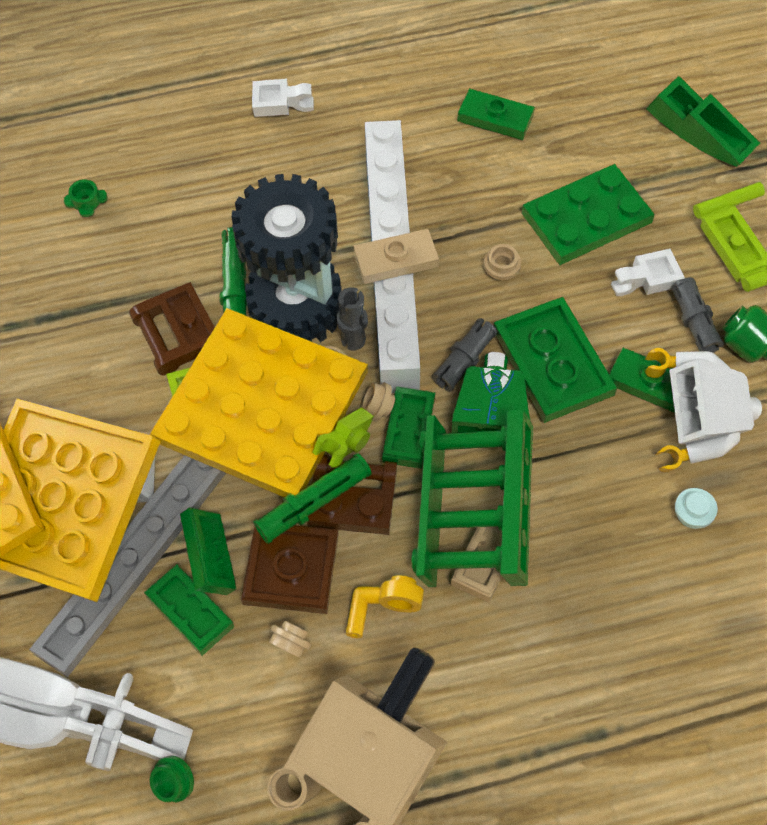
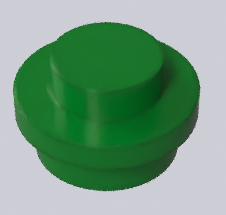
[149,755,194,803]

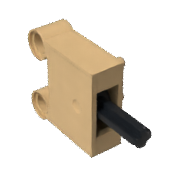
[267,647,447,825]

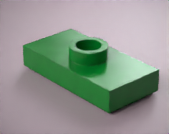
[457,88,535,140]
[609,347,675,413]
[382,387,436,469]
[180,507,237,595]
[144,564,234,656]

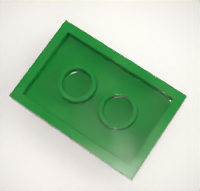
[521,164,655,266]
[493,297,617,423]

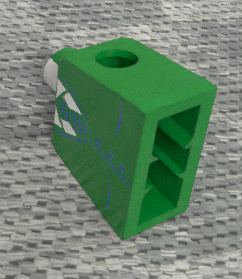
[451,352,530,433]

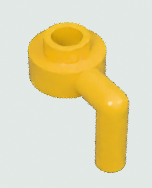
[345,575,424,638]

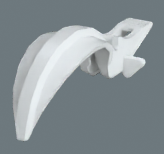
[0,657,193,771]

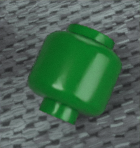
[722,305,767,363]

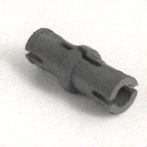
[671,277,724,353]
[337,287,368,351]
[432,318,497,392]

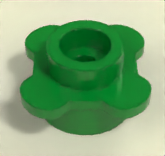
[64,179,108,217]

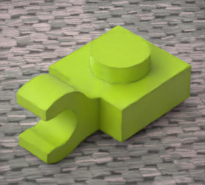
[312,407,374,467]

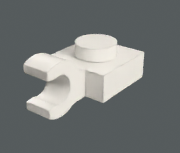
[252,79,314,117]
[611,249,685,296]

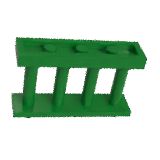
[411,410,533,587]

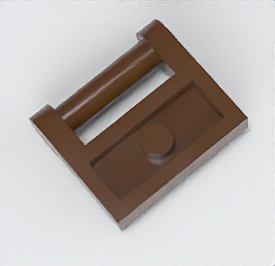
[129,282,215,376]
[307,455,397,535]

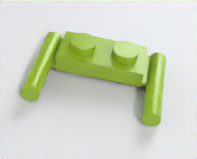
[693,182,767,292]

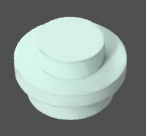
[675,488,718,529]

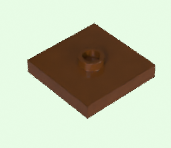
[241,525,339,614]

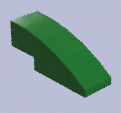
[646,76,760,167]

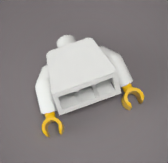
[645,348,762,472]

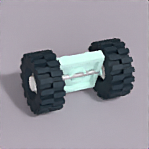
[231,174,342,343]

